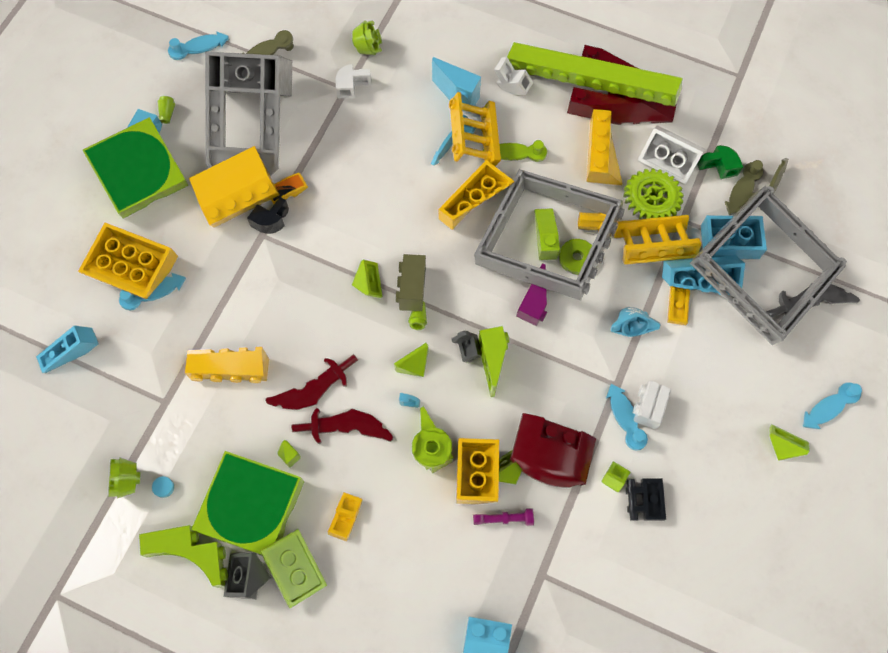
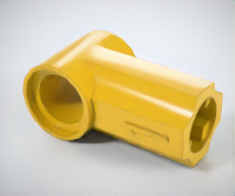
[578,212,606,232]

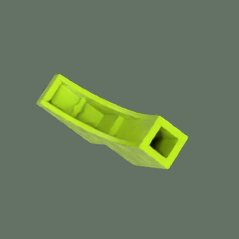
[139,525,228,588]

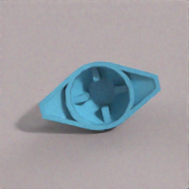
[611,307,661,337]

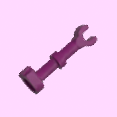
[473,508,534,526]

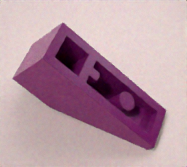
[516,263,547,326]

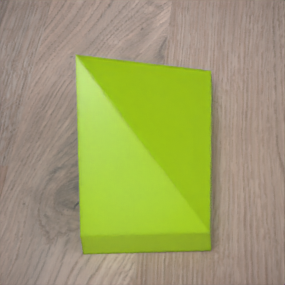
[352,259,383,298]
[394,343,429,377]
[769,424,810,461]
[499,450,522,485]

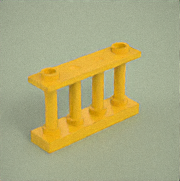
[449,92,501,167]
[614,215,701,265]

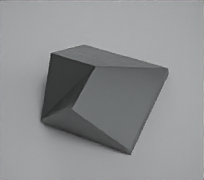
[223,553,271,600]

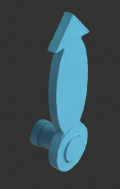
[168,31,229,60]
[431,115,476,166]
[119,273,186,310]
[803,383,862,429]
[606,384,648,451]

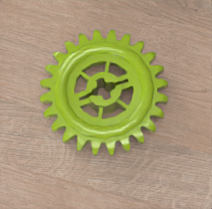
[623,168,684,219]

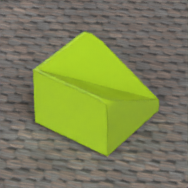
[277,440,301,468]

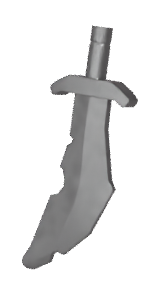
[766,283,860,318]

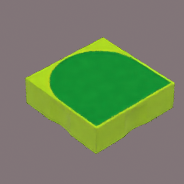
[82,117,188,219]
[191,451,304,556]

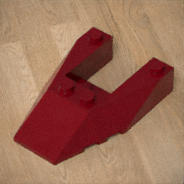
[567,45,677,125]

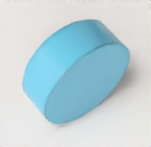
[152,476,174,498]

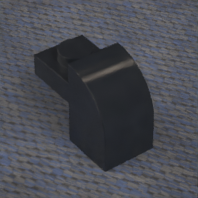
[247,197,289,234]

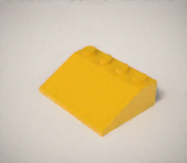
[189,146,279,228]
[78,222,178,299]

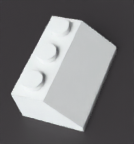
[638,125,705,184]

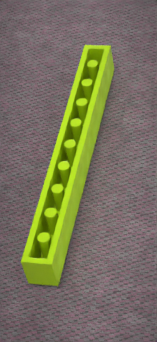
[507,42,683,106]

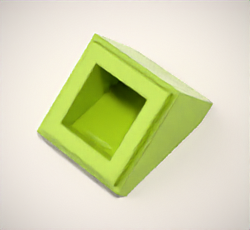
[601,461,630,492]

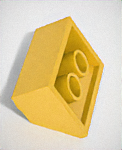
[456,438,499,504]

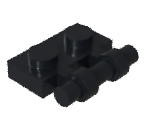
[626,478,666,521]

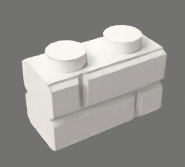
[632,381,671,429]

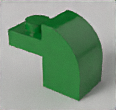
[697,145,743,179]

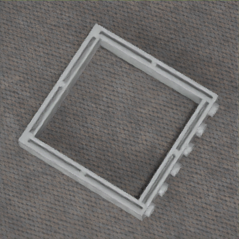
[474,169,625,301]
[690,186,847,345]

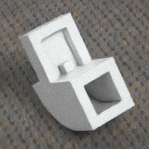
[494,57,533,95]
[336,64,372,99]

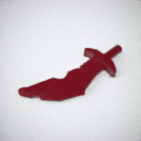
[265,354,358,410]
[291,408,393,444]

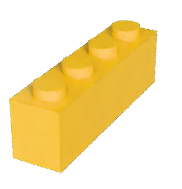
[586,109,623,185]
[438,160,514,230]
[185,347,269,383]

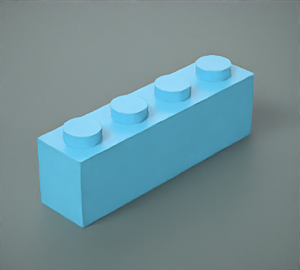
[662,255,745,295]

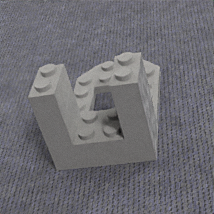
[205,51,292,176]

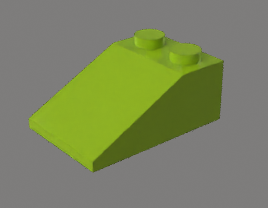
[478,326,510,397]

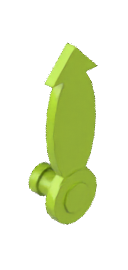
[483,140,547,162]

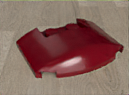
[510,413,596,488]

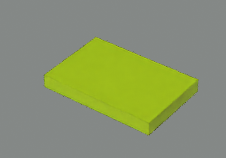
[260,529,327,608]

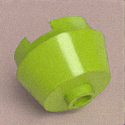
[352,20,382,55]
[108,457,140,499]

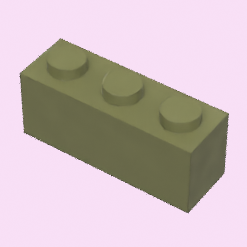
[396,254,426,311]

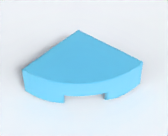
[399,393,420,408]

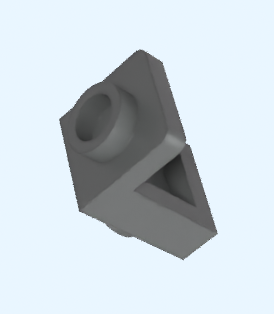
[451,331,482,363]

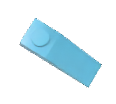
[36,326,99,373]

